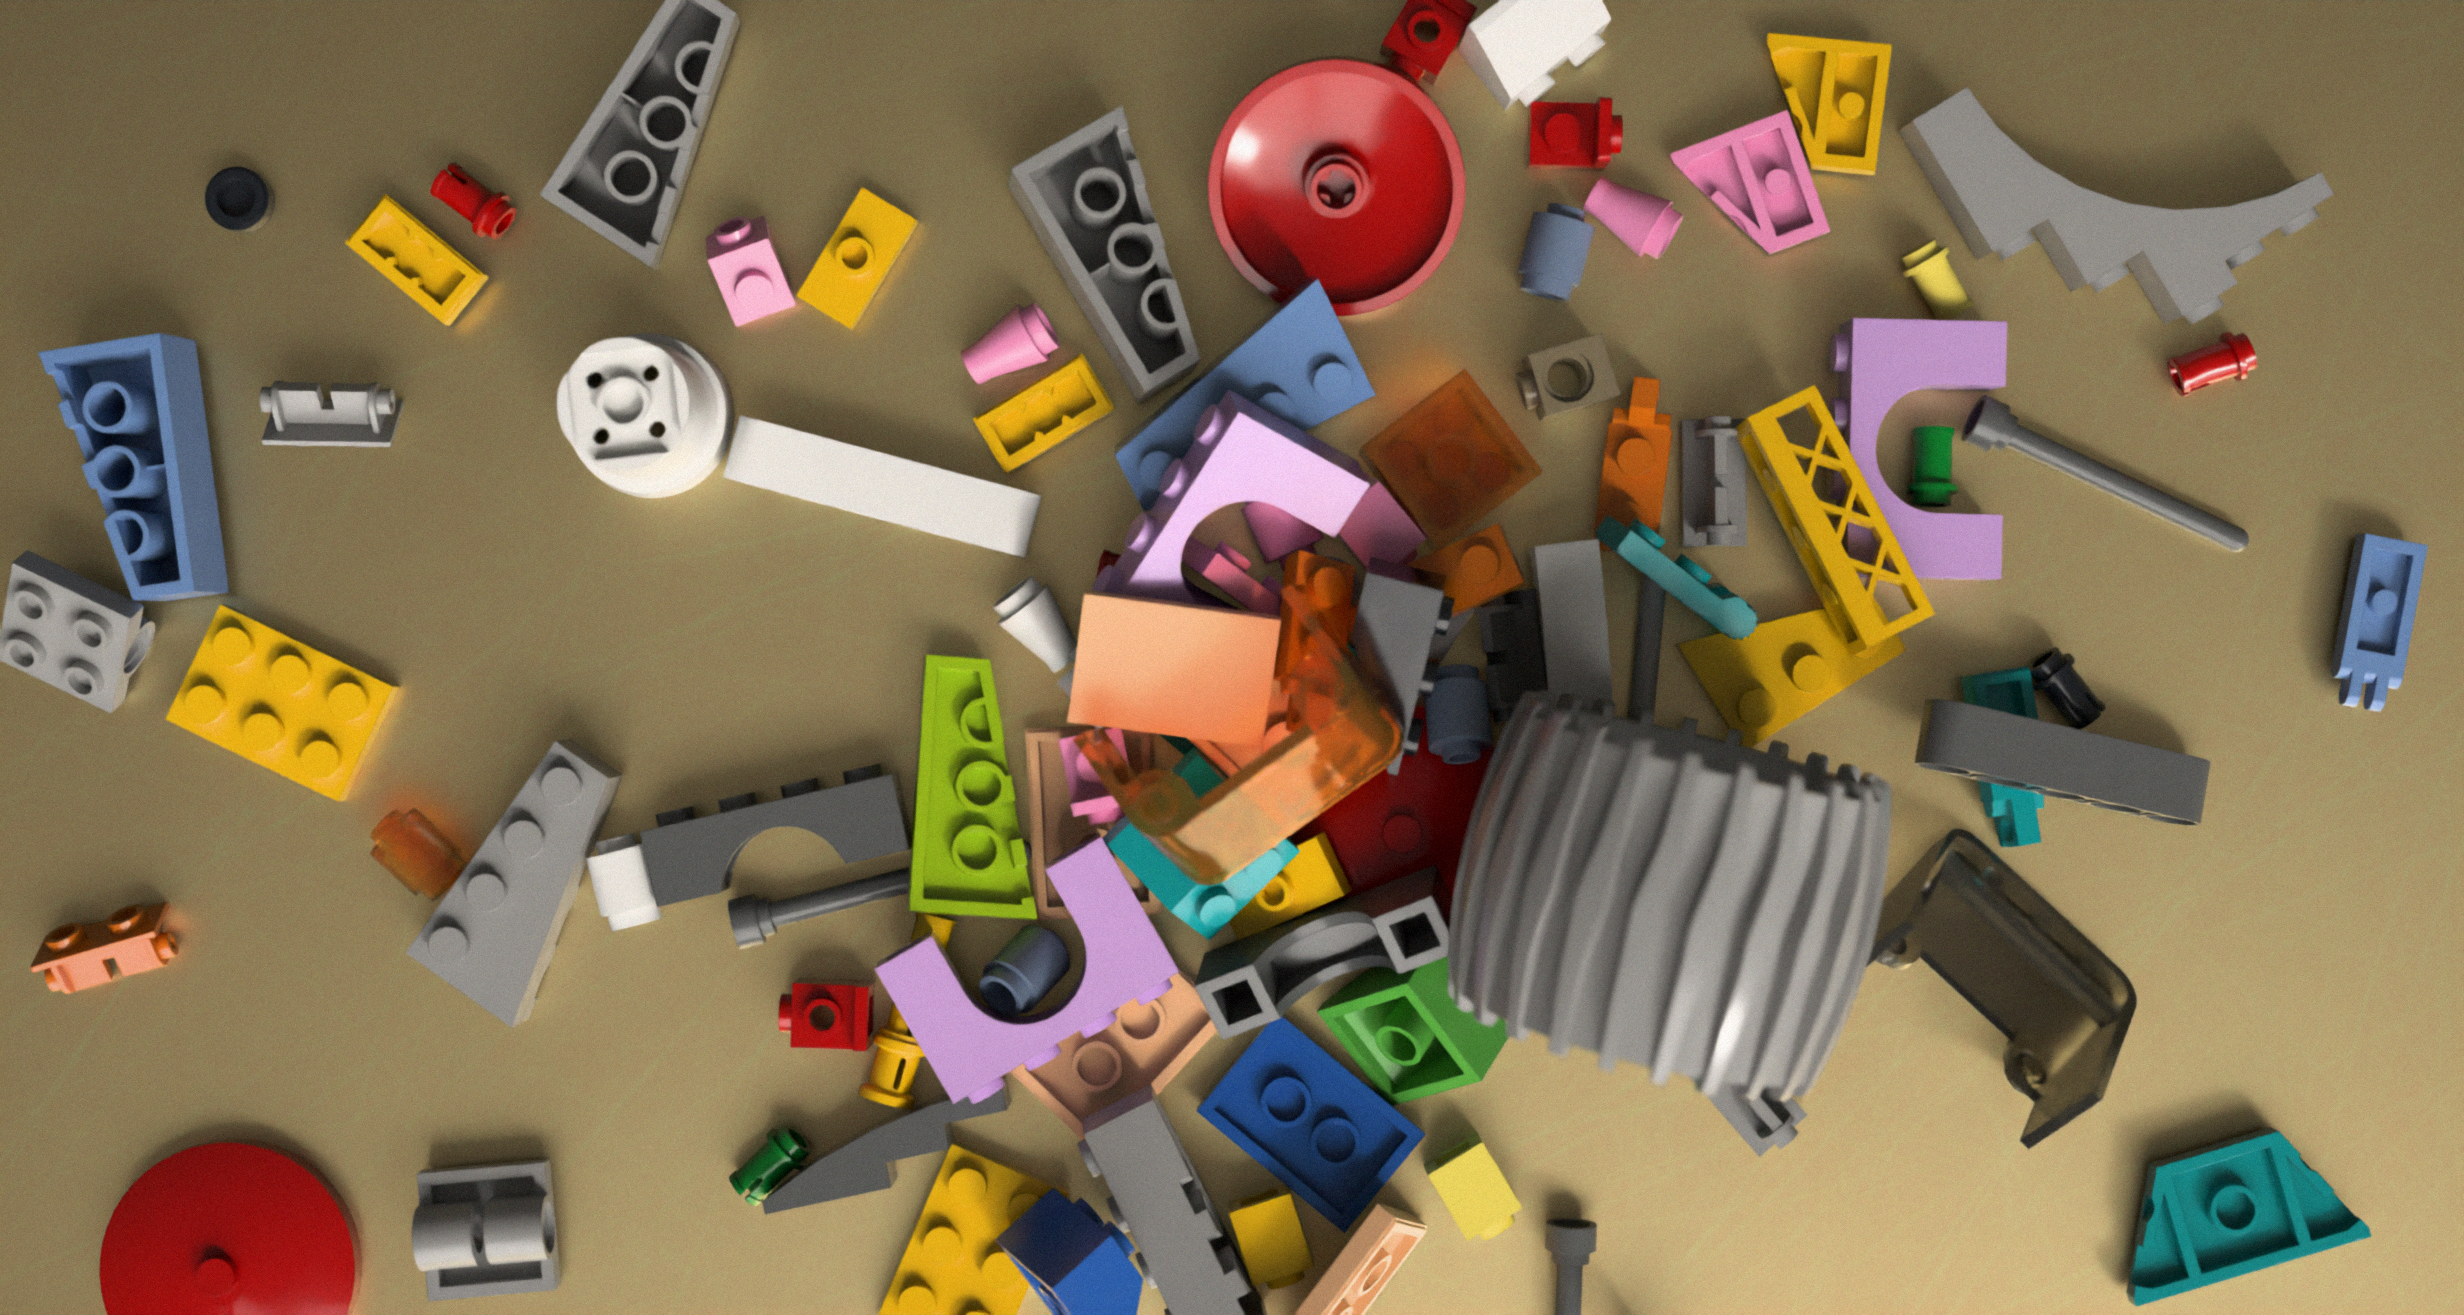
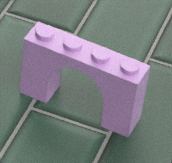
[1826,318,2007,581]
[1092,389,1370,610]
[875,833,1179,1104]

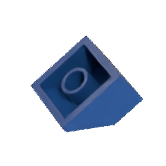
[995,1188,1143,1315]

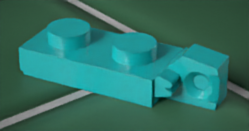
[1960,666,2044,847]

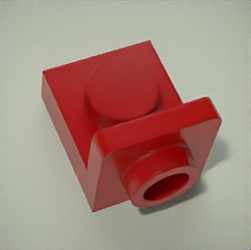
[1527,97,1623,171]

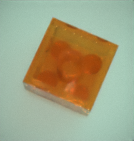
[1358,369,1543,553]

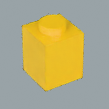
[1229,1184,1314,1290]

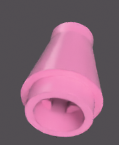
[1583,176,1683,259]
[961,302,1060,385]

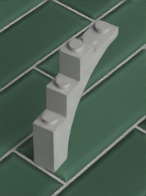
[1898,87,2334,325]

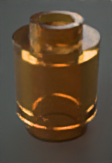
[369,808,468,902]

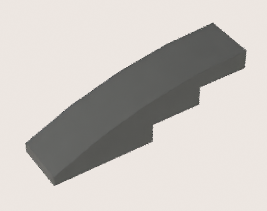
[762,1077,1011,1214]

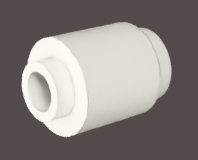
[586,833,662,931]

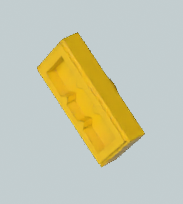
[796,187,918,331]
[345,193,489,326]
[973,353,1116,475]
[1229,832,1352,940]

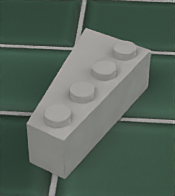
[1008,106,1200,404]
[406,739,623,1028]
[1077,1084,1267,1315]

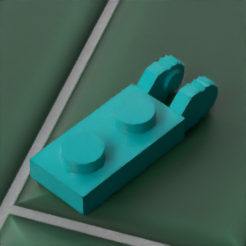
[1594,515,1759,640]

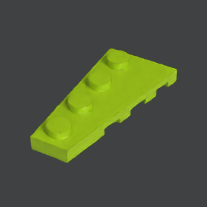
[907,654,1038,920]

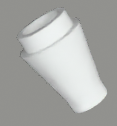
[993,575,1078,673]

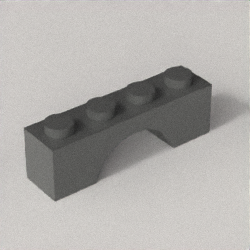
[640,763,912,907]
[1194,864,1453,1040]

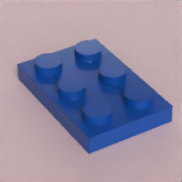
[1196,1015,1426,1233]

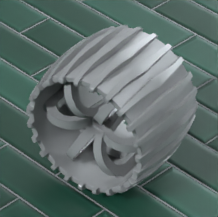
[1447,690,1891,1100]

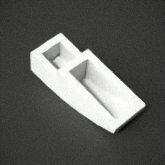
[1529,539,1612,711]

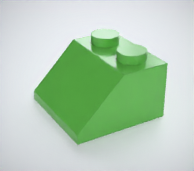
[1317,956,1509,1105]

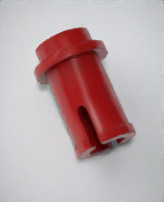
[430,162,517,239]
[2167,332,2257,397]

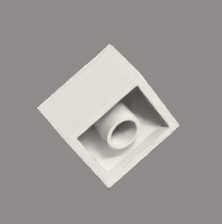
[1458,0,1612,110]

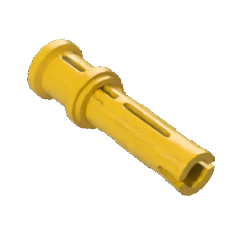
[858,913,956,1109]

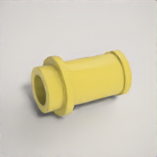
[1901,238,1974,320]

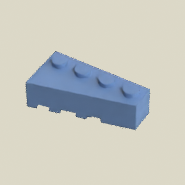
[1115,275,1376,512]

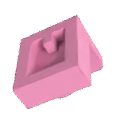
[1058,728,1138,825]

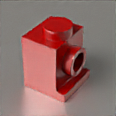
[1379,0,1478,85]
[778,978,875,1052]

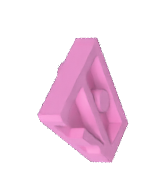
[1670,110,1830,255]
[1181,535,1283,616]

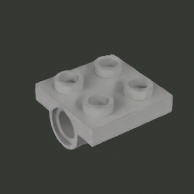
[0,550,155,713]
[412,1158,561,1301]

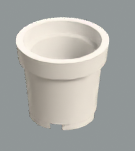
[557,333,734,498]

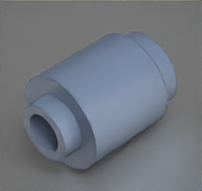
[1517,203,1595,302]
[1423,664,1493,764]
[979,925,1070,1018]

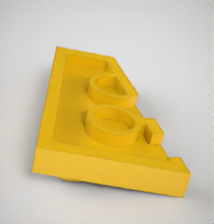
[1674,596,1907,748]

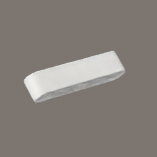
[723,415,1042,558]

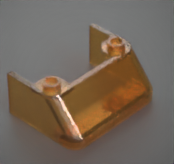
[1073,584,1404,885]

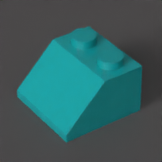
[1102,747,1300,941]

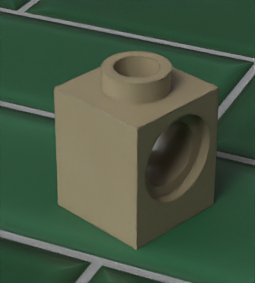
[1516,333,1620,421]

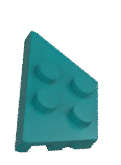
[2126,1127,2372,1307]

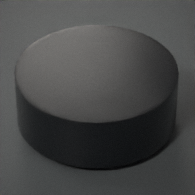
[205,167,275,233]

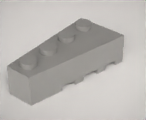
[539,0,740,271]

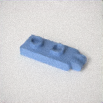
[2331,533,2428,712]

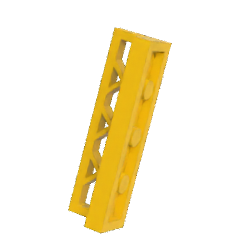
[1735,384,1935,657]

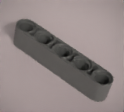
[1914,699,2210,826]

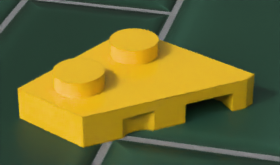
[1767,33,1892,176]

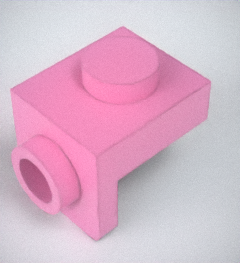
[705,216,796,327]

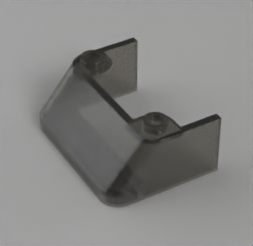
[1866,829,2137,1149]

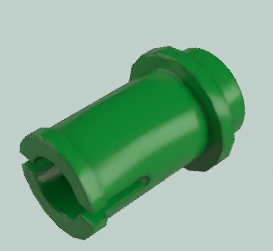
[1906,426,1958,508]
[729,1124,812,1206]

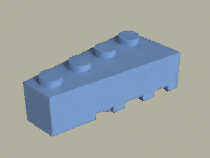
[38,333,229,601]

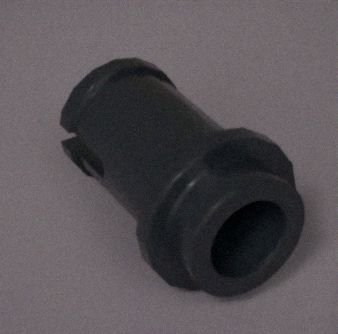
[2028,648,2106,730]

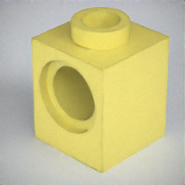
[1423,1132,1522,1241]

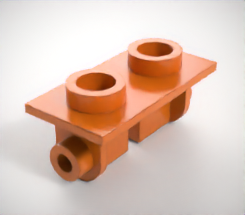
[30,902,178,994]

